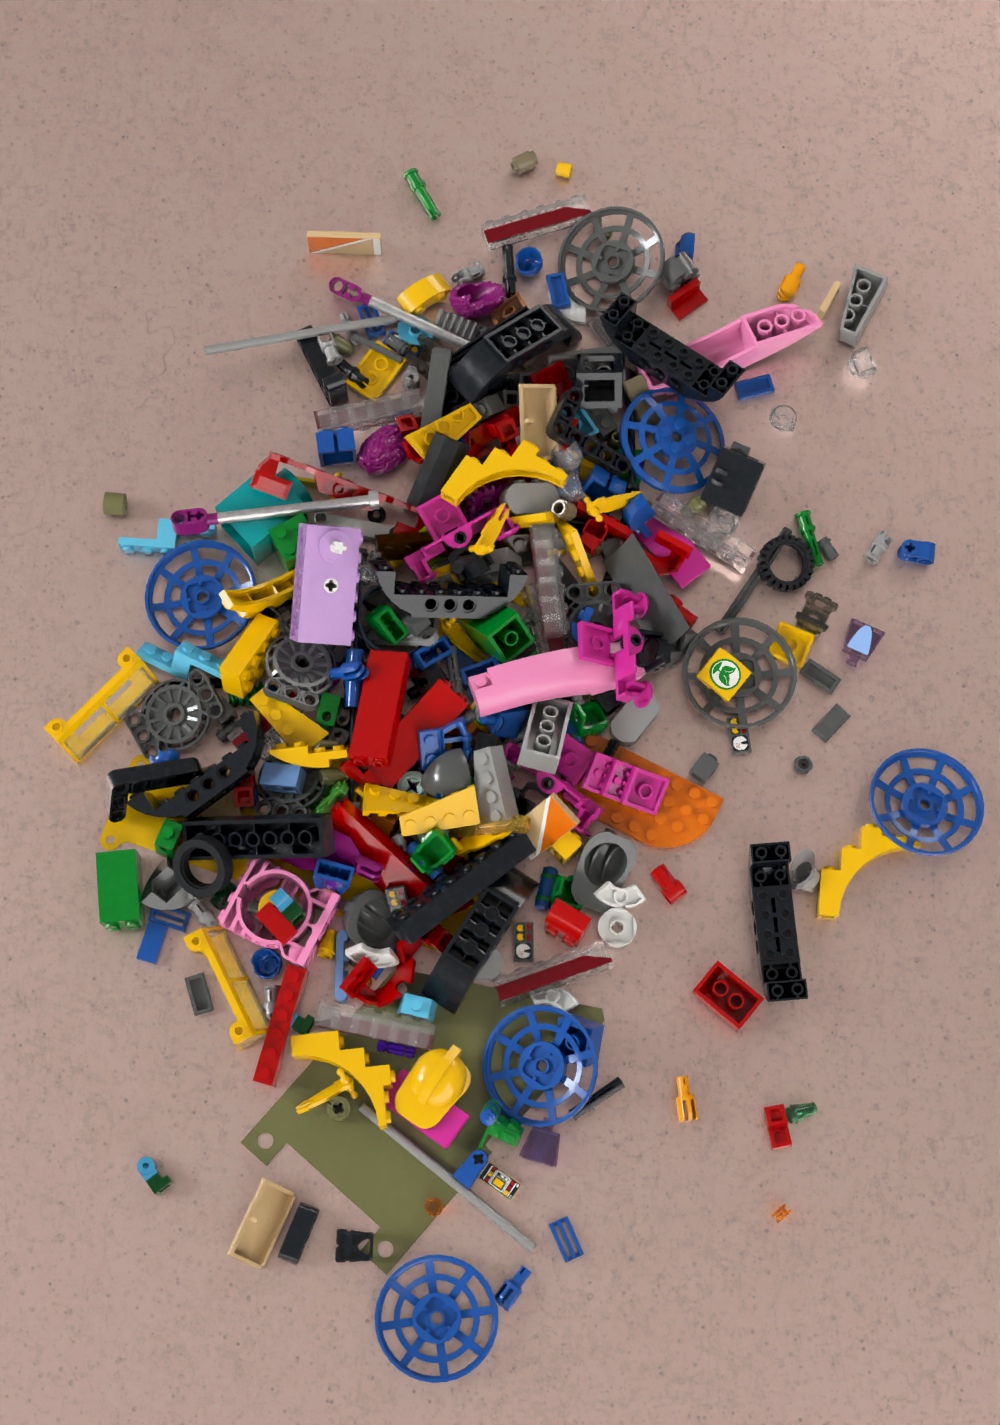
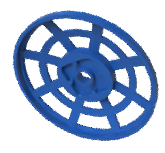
[619,387,725,494]
[145,540,257,650]
[869,748,984,856]
[482,1005,598,1127]
[375,1255,498,1383]

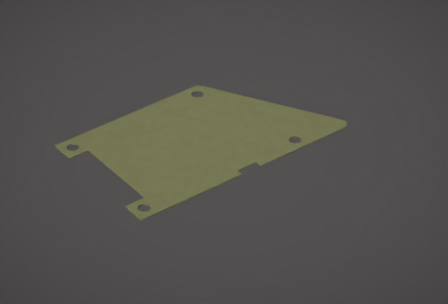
[241,970,605,1275]

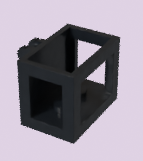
[576,353,622,414]
[700,445,766,517]

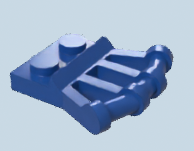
[417,717,473,770]

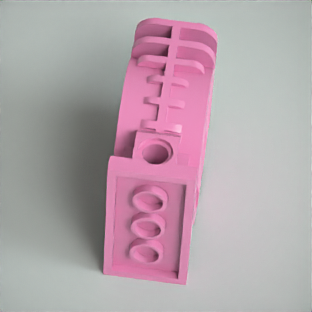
[218,859,341,969]

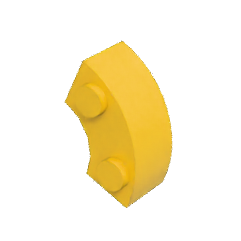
[397,273,451,316]

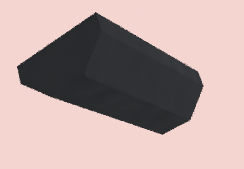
[406,431,471,508]

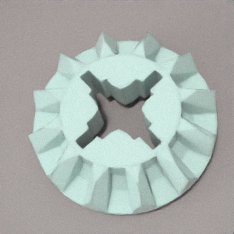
[397,771,427,796]

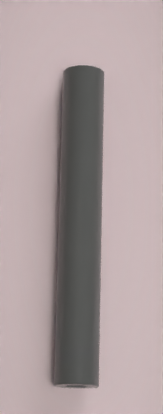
[352,333,404,364]

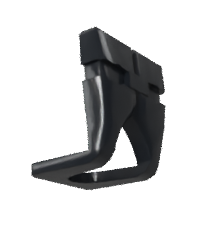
[335,1229,374,1262]

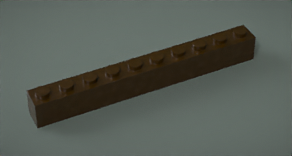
[375,523,566,561]

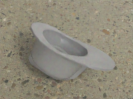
[790,849,820,893]

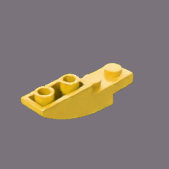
[269,741,350,768]

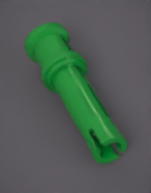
[403,168,441,220]
[794,510,824,568]

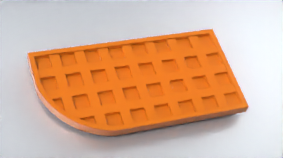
[556,734,724,849]

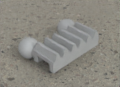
[429,309,481,344]

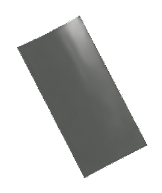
[602,533,689,645]

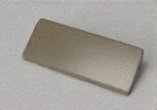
[623,374,661,434]

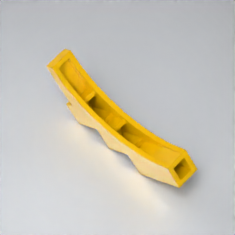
[441,440,568,507]
[219,568,295,619]
[816,824,920,920]
[290,1031,396,1130]

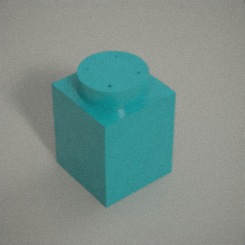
[215,468,313,566]

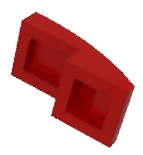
[395,414,422,435]
[338,760,382,785]
[234,769,255,808]
[255,901,298,946]
[764,1104,792,1150]

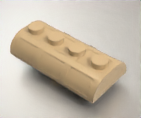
[518,384,559,461]
[226,1178,296,1269]

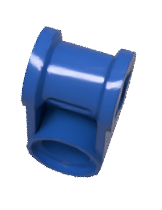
[897,539,936,565]
[453,1150,488,1189]

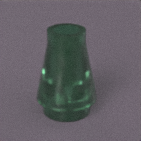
[210,882,237,911]
[786,1102,817,1124]

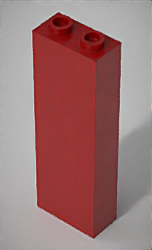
[348,650,412,768]
[361,679,468,788]
[331,798,432,899]

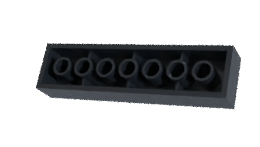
[182,813,336,860]
[386,827,536,944]

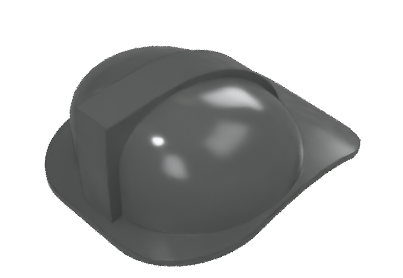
[571,828,637,912]
[336,889,400,956]

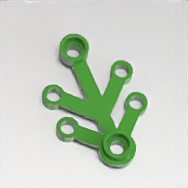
[309,780,350,813]

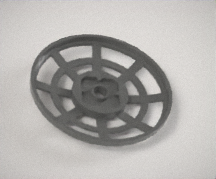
[558,206,665,313]
[682,617,797,729]

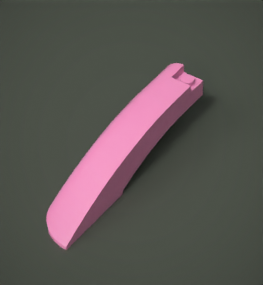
[636,304,823,397]
[468,641,646,717]

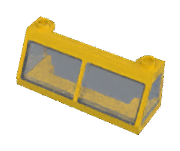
[43,646,160,765]
[183,926,270,1050]

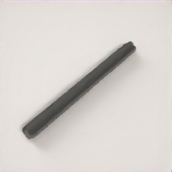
[715,527,792,635]

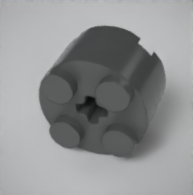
[660,251,700,293]

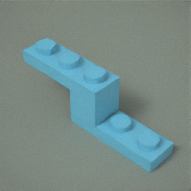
[118,518,217,556]
[136,641,224,680]

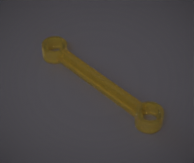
[448,815,531,839]

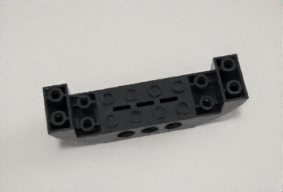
[600,292,745,402]
[448,304,582,405]
[368,557,529,619]
[126,710,265,819]
[748,841,808,1002]
[421,867,539,1015]

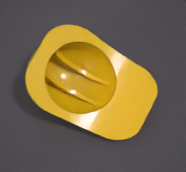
[395,1044,471,1129]

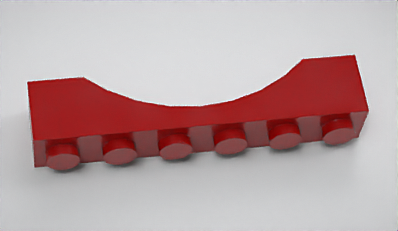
[253,964,309,1087]

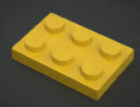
[345,340,407,404]

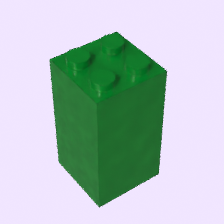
[268,513,308,573]
[458,606,535,663]
[96,849,145,932]

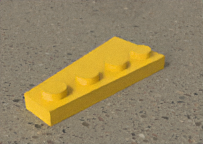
[404,403,482,460]
[556,520,599,597]
[249,688,330,746]
[362,783,437,817]
[399,784,480,837]

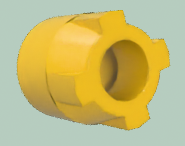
[555,161,573,179]

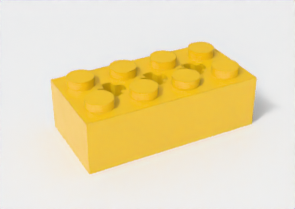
[219,613,281,699]

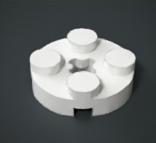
[597,908,637,948]

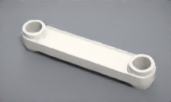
[312,512,395,541]

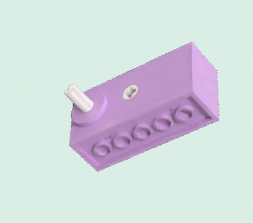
[289,523,363,646]

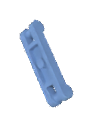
[335,930,349,1004]

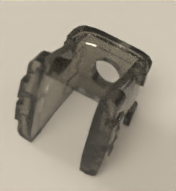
[405,334,445,380]
[795,591,838,637]

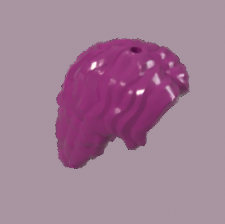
[449,281,506,320]
[356,424,407,476]

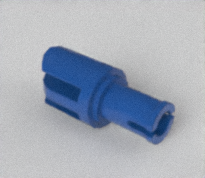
[329,660,369,681]
[494,1265,532,1312]

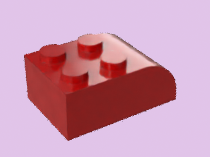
[543,898,592,948]
[692,960,764,1032]

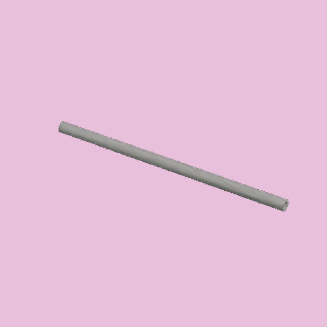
[204,315,400,355]
[359,1102,537,1252]

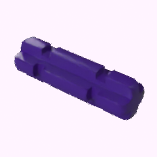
[377,1040,416,1058]

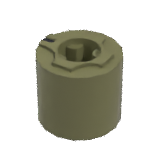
[103,492,127,516]
[326,1096,351,1122]

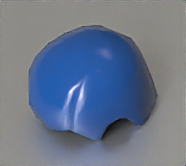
[515,247,543,277]
[149,748,180,764]
[251,948,282,979]

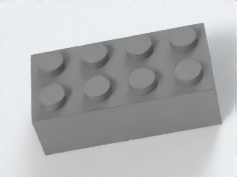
[517,698,573,775]

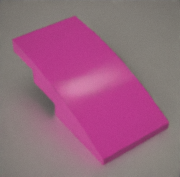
[633,515,711,589]
[580,751,670,816]
[386,1068,470,1150]

